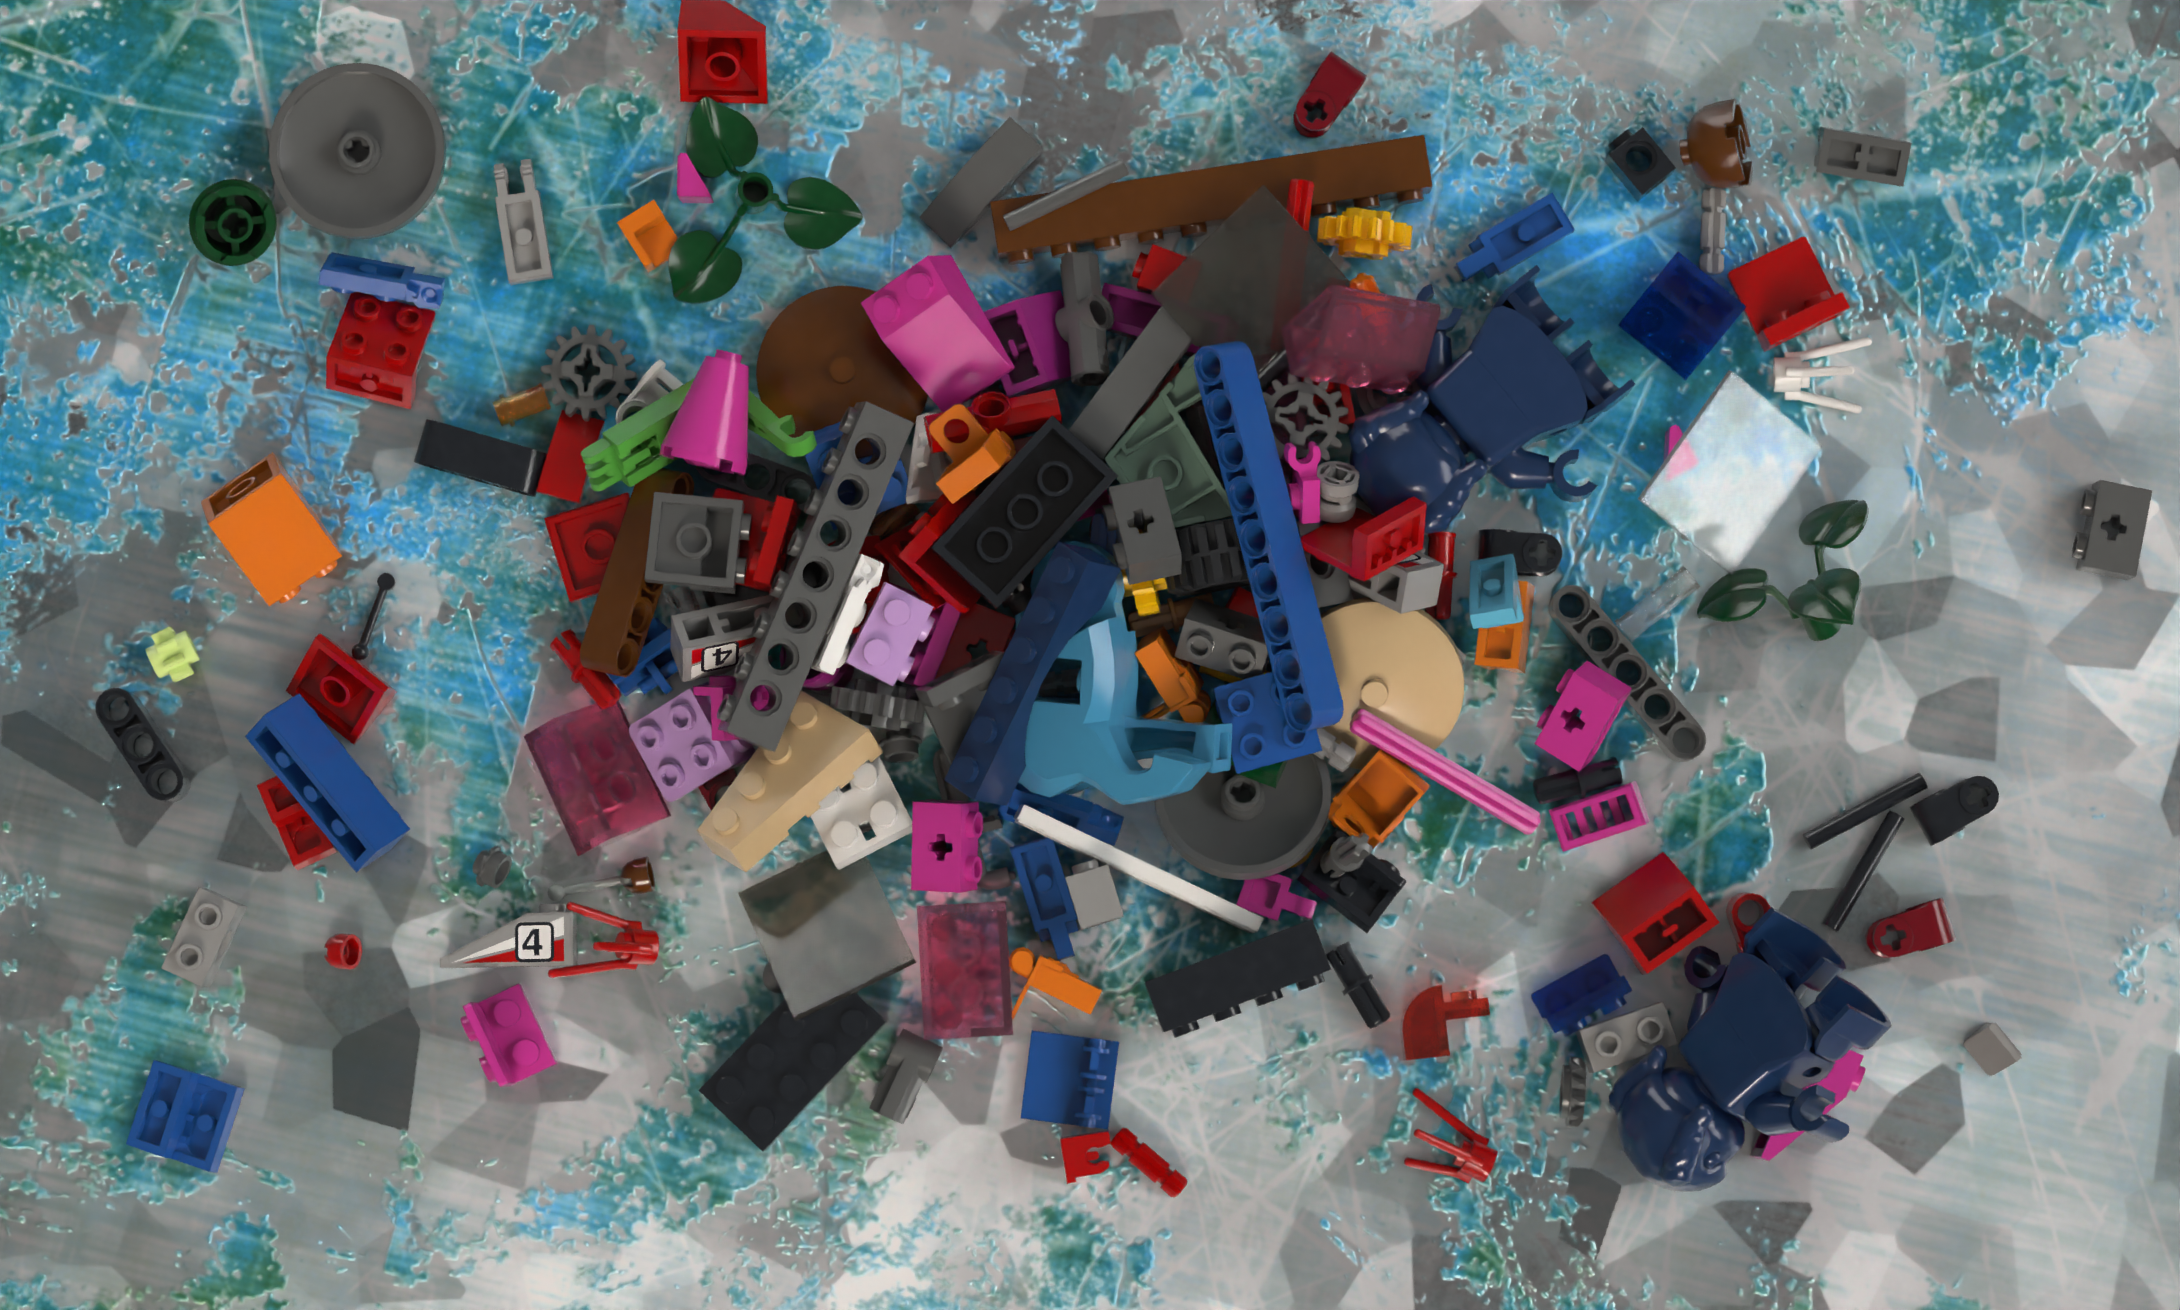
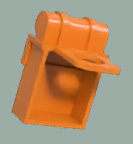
[929,404,1016,504]
[1134,626,1211,723]
[1328,749,1430,850]
[1007,947,1102,1025]

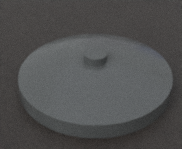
[269,63,446,239]
[1154,721,1331,880]

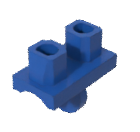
[607,617,678,697]

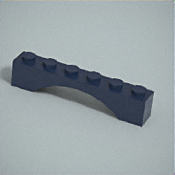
[944,541,1121,806]

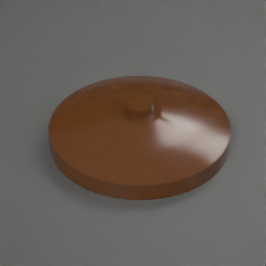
[756,286,929,460]

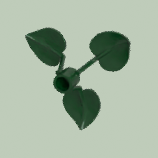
[668,97,863,304]
[1697,500,1869,641]

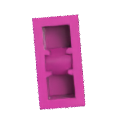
[1535,661,1632,772]
[911,799,983,893]

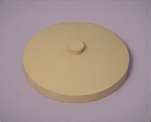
[1321,597,1464,770]

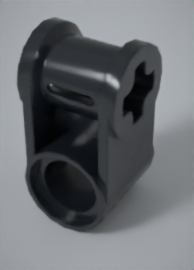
[1478,529,1562,577]
[1909,776,1999,846]

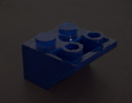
[1618,252,1746,381]

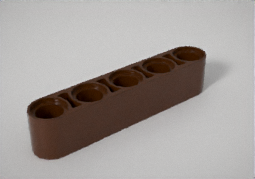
[580,468,694,677]

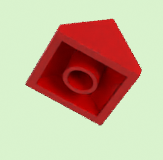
[286,633,397,745]

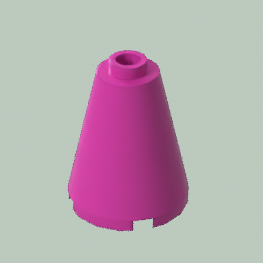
[659,350,749,476]

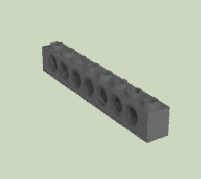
[717,401,914,752]

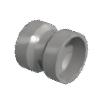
[1317,461,1360,523]

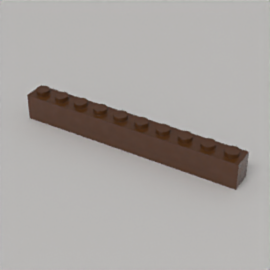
[990,135,1432,265]

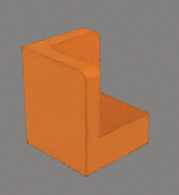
[617,200,678,273]

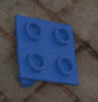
[1213,672,1322,774]
[1021,1030,1119,1130]

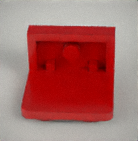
[898,491,981,613]

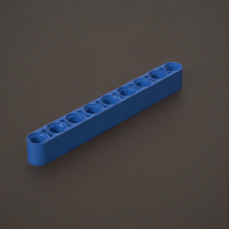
[1194,341,1344,732]

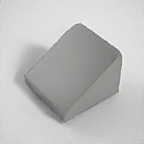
[1963,1023,2022,1076]

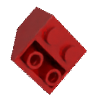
[1591,852,1720,975]

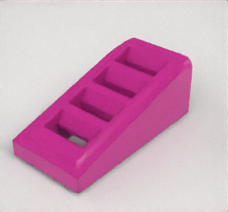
[1549,781,1650,852]

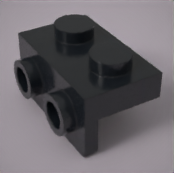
[1297,828,1407,933]

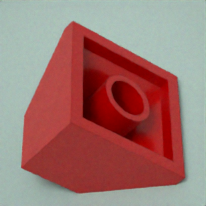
[677,0,768,104]

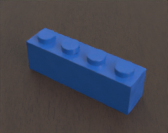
[245,693,410,873]

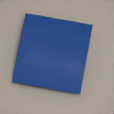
[126,1060,245,1173]

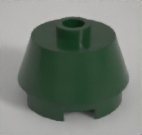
[189,179,277,266]

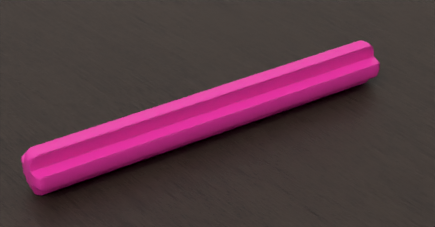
[1350,709,1541,835]

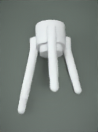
[1773,337,1872,413]

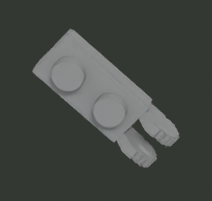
[494,159,554,285]

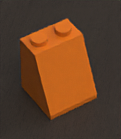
[201,452,342,607]

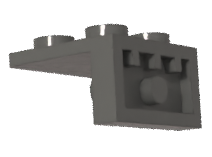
[915,650,1005,765]

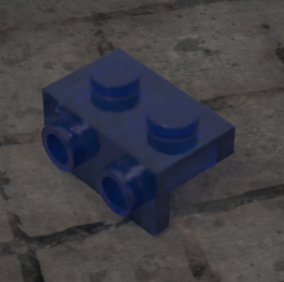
[1531,954,1633,1037]

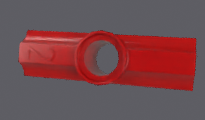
[924,389,1062,454]

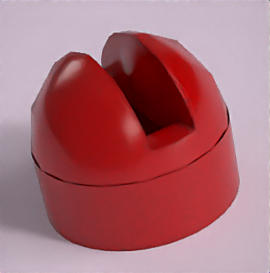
[324,934,362,970]

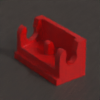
[1060,1130,1111,1184]

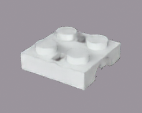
[811,755,912,870]

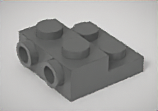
[645,492,752,594]

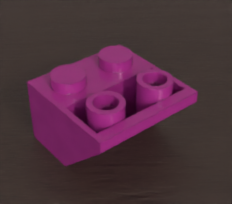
[984,290,1071,398]

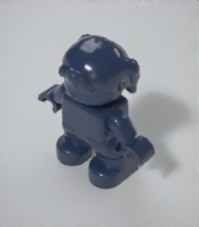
[1349,265,1635,534]
[1609,907,1892,1192]

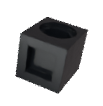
[1605,127,1676,202]

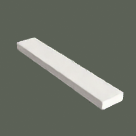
[1013,805,1264,933]

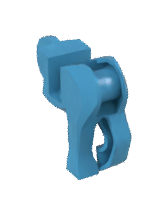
[1015,541,1232,805]

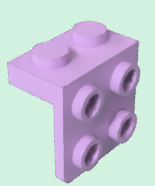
[845,582,935,686]
[629,682,755,802]

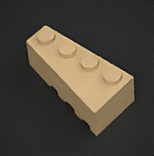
[697,691,883,872]

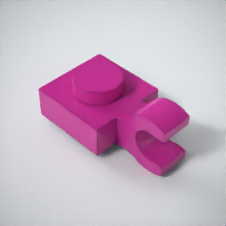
[1284,441,1321,524]
[1236,874,1317,921]

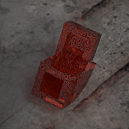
[1400,985,1490,1061]

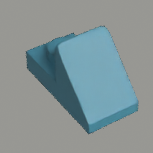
[1469,554,1524,629]

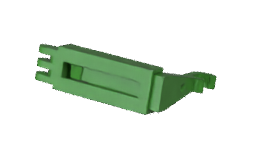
[581,379,817,491]

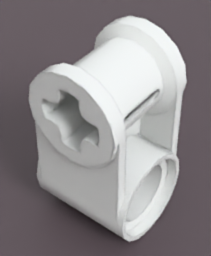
[615,359,684,424]

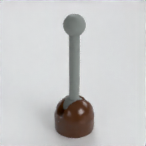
[548,857,655,901]

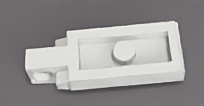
[811,554,884,675]

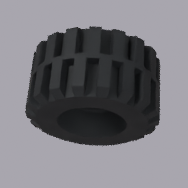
[1165,518,1250,596]

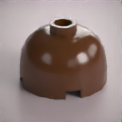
[1679,99,1753,189]

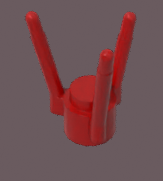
[548,902,659,978]
[1404,1088,1498,1184]

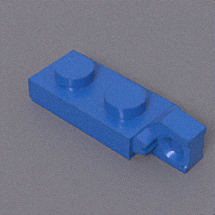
[1454,192,1575,282]
[319,252,445,309]
[997,782,1124,846]
[1010,837,1079,961]

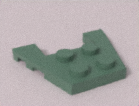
[1105,354,1232,529]

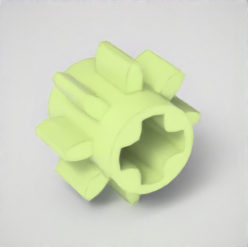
[145,626,200,682]

